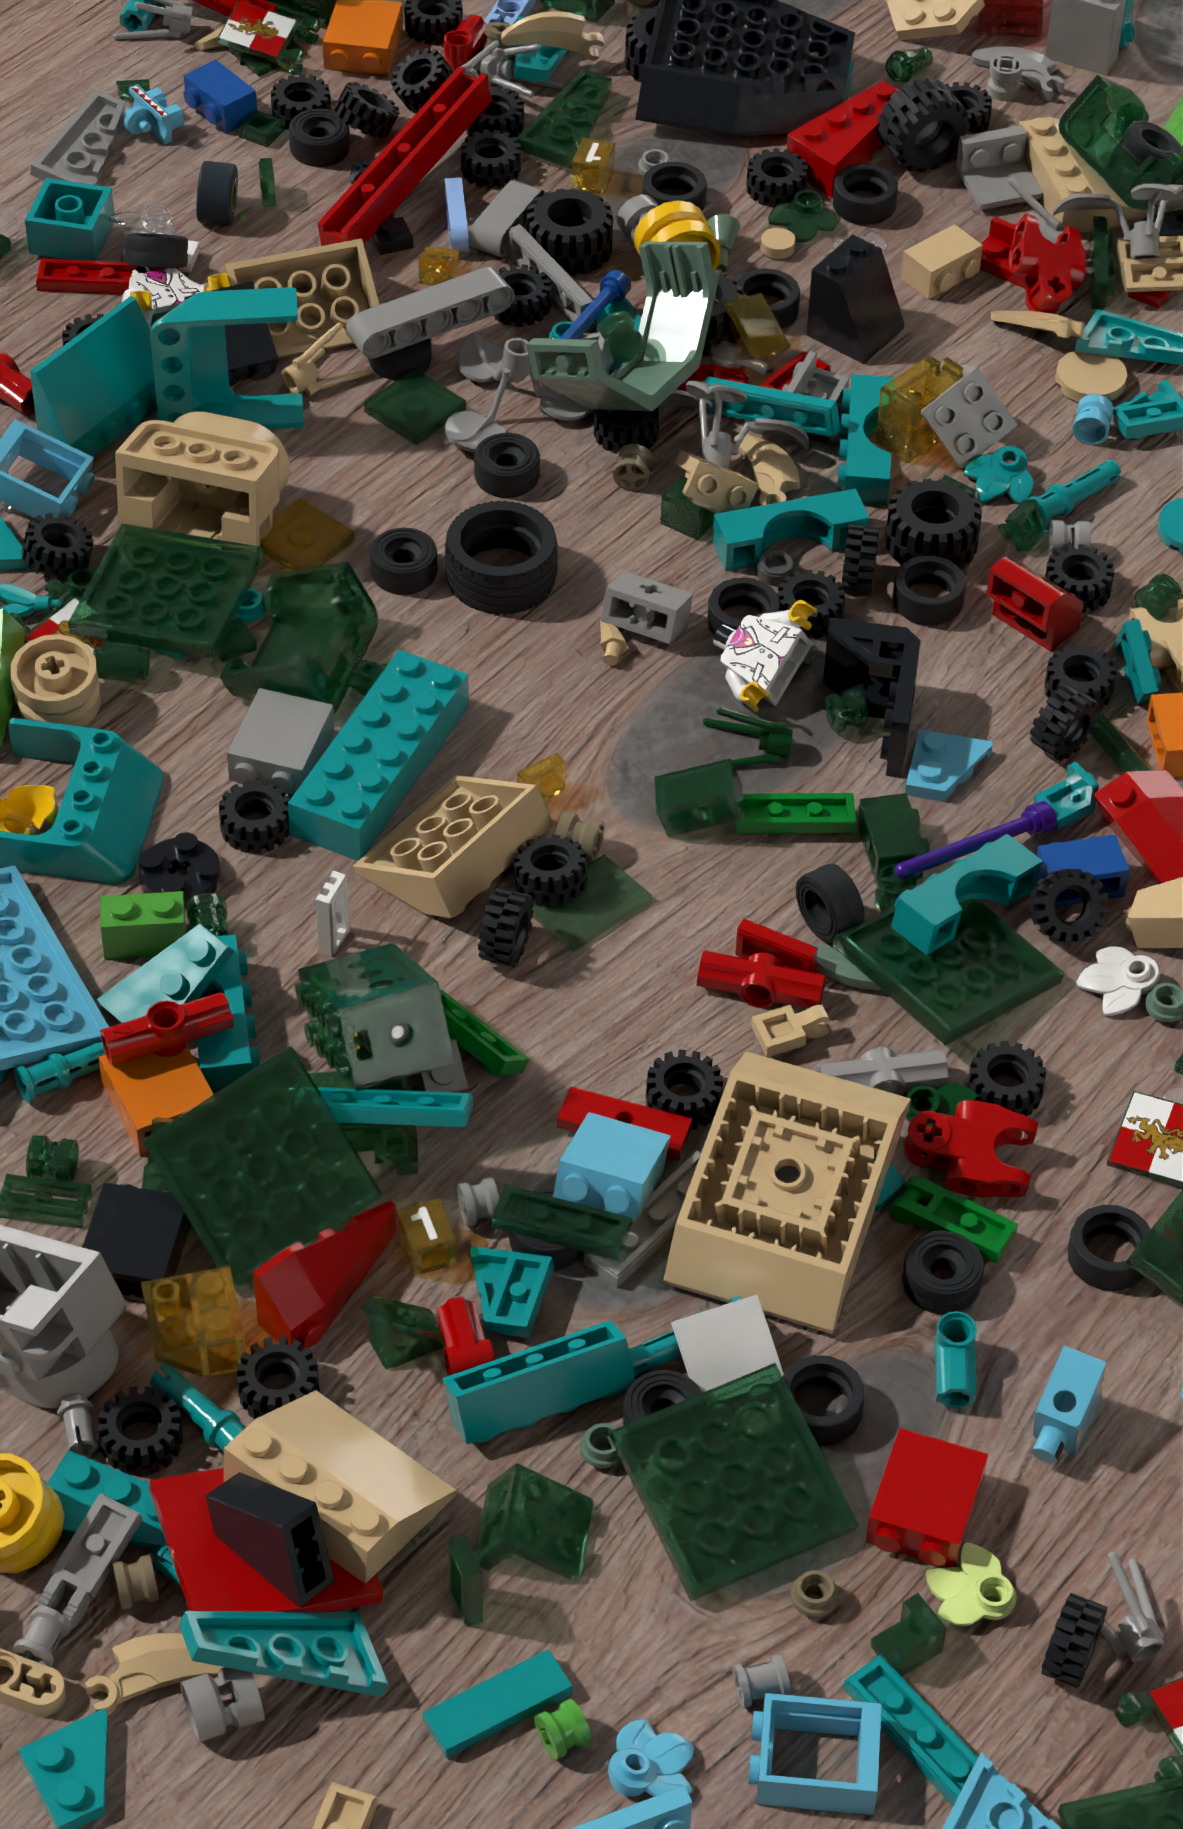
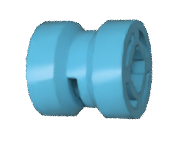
[1073,394,1113,445]

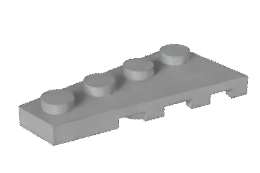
[30,89,125,185]

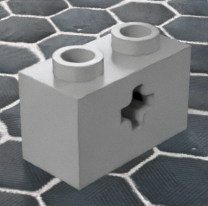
[601,571,693,644]

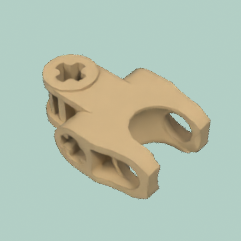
[1129,599,1183,693]

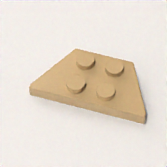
[886,0,985,41]

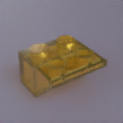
[141,1266,246,1378]

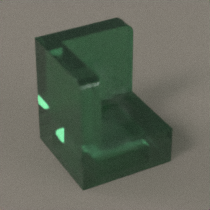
[660,476,716,541]
[871,1593,947,1677]

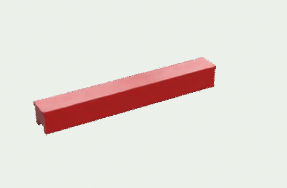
[317,66,492,246]

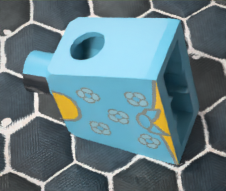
[1032,1345,1107,1464]

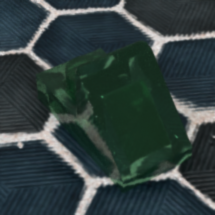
[361,1295,445,1369]

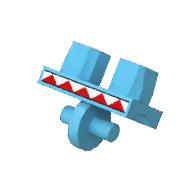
[124,84,184,145]

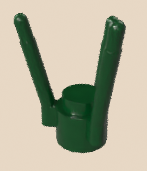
[703,707,793,769]

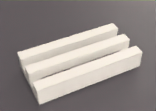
[316,871,350,957]

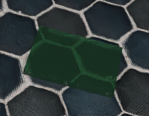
[532,854,652,952]

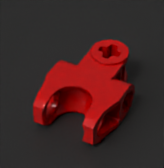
[1009,213,1086,314]
[903,1100,1038,1198]

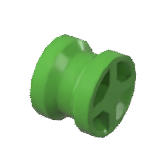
[534,1698,592,1760]

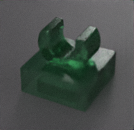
[998,499,1049,551]

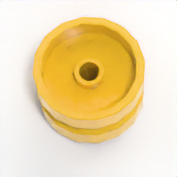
[634,200,721,270]
[0,1453,65,1573]

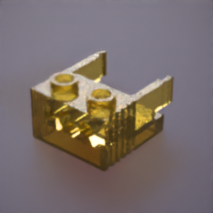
[875,355,963,464]

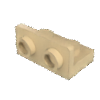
[675,450,759,512]

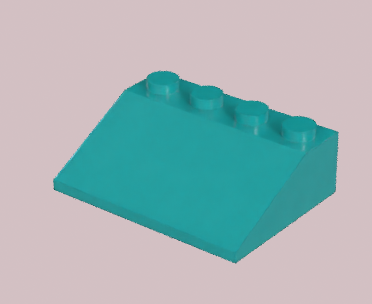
[30,296,157,457]

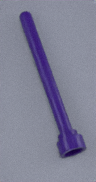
[895,801,1057,879]

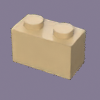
[901,224,983,299]

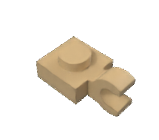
[751,1005,829,1058]

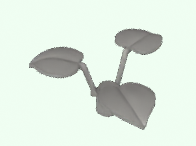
[1053,184,1183,259]
[445,332,594,452]
[658,381,809,468]

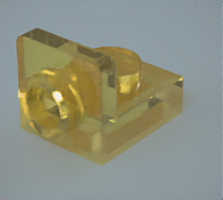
[418,247,460,285]
[517,753,566,807]

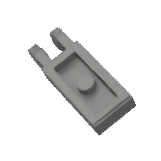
[36,1494,143,1630]

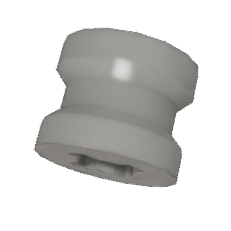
[457,1177,502,1227]

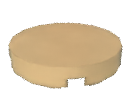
[1055,351,1128,402]

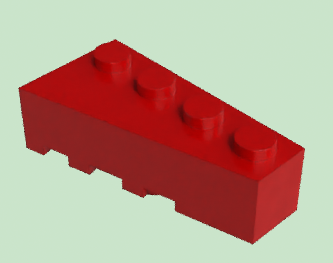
[786,81,899,198]

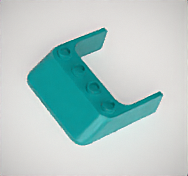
[150,287,304,429]
[0,718,164,884]

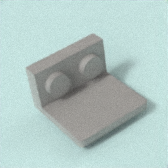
[956,125,1043,210]
[921,364,1017,469]

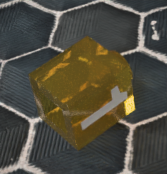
[572,137,615,195]
[397,1198,456,1276]

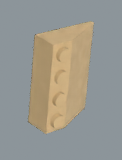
[1018,117,1156,233]
[224,239,380,359]
[352,775,554,918]
[224,1390,457,1584]

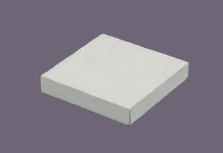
[671,1294,784,1407]

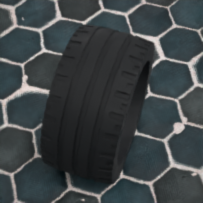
[445,501,558,614]

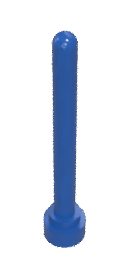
[559,270,631,339]

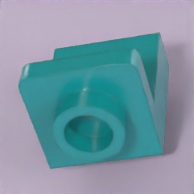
[1033,762,1099,830]

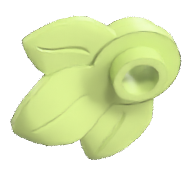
[925,1542,1017,1626]

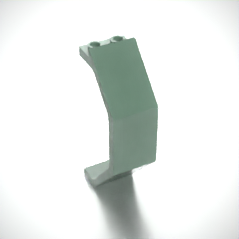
[526,241,721,411]

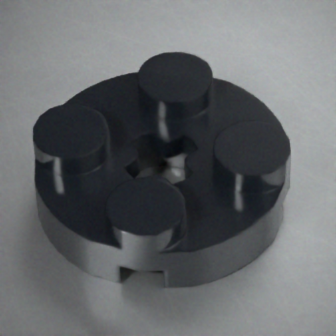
[139,832,221,908]

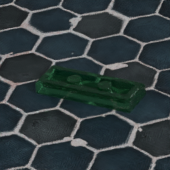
[492,1184,631,1261]

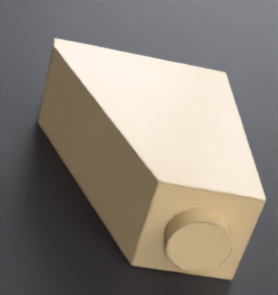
[1125,877,1183,948]

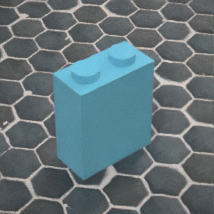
[553,1112,671,1221]

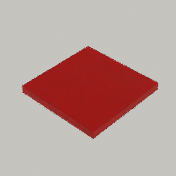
[149,1468,383,1612]

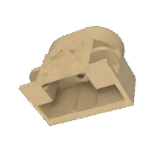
[115,412,290,560]

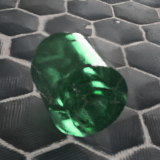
[93,640,150,683]

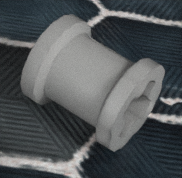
[12,1606,72,1667]
[732,1654,791,1708]

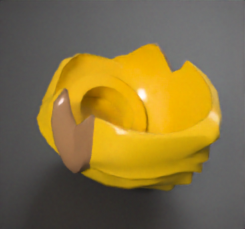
[0,785,58,835]

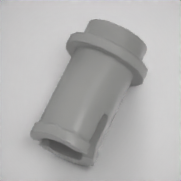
[57,1394,98,1456]

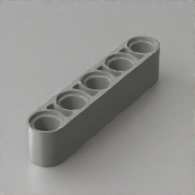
[345,267,515,359]

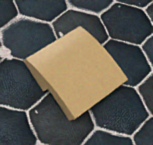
[1116,236,1183,292]

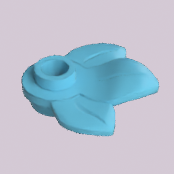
[608,1719,694,1797]

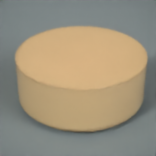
[761,228,795,259]

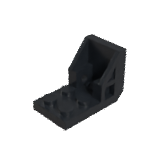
[823,617,921,778]

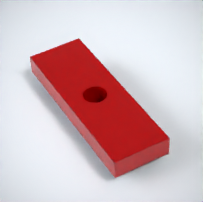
[557,1086,692,1160]

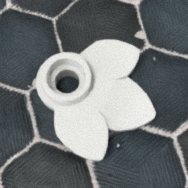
[1077,946,1160,1016]

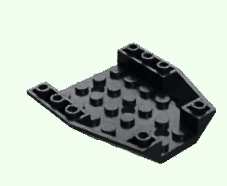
[635,0,856,137]

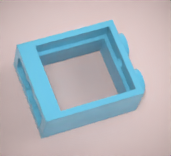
[0,419,95,519]
[748,1693,882,1815]

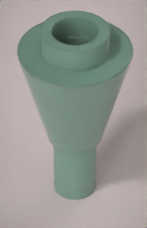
[707,214,740,273]

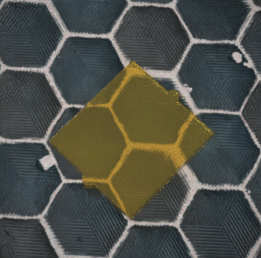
[724,293,791,359]

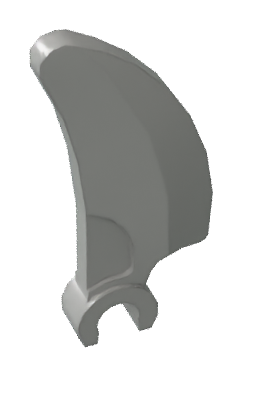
[972,46,1065,102]

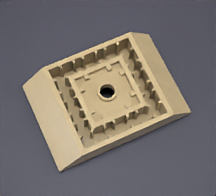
[663,1052,911,1334]

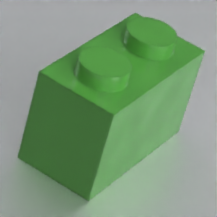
[100,891,187,959]

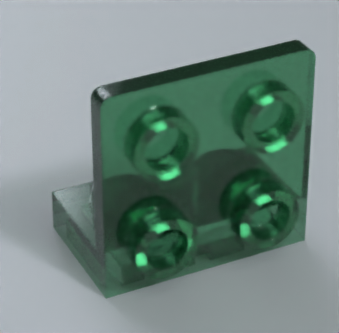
[473,1463,594,1581]

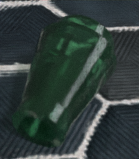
[885,47,933,83]

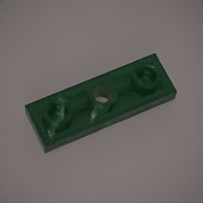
[1089,216,1115,310]

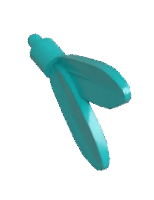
[0,583,62,620]

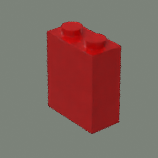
[865,1428,988,1567]

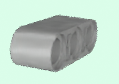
[469,180,545,258]

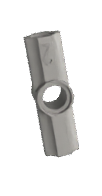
[816,1047,949,1096]

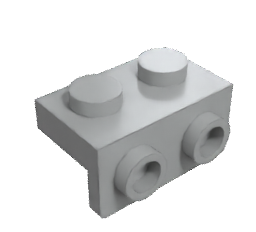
[782,351,849,407]

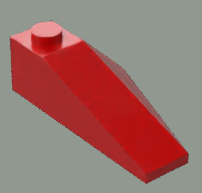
[1094,770,1183,884]
[253,1200,397,1349]

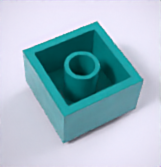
[25,178,115,261]

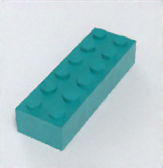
[288,650,469,861]

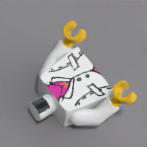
[122,267,230,330]
[713,600,818,712]

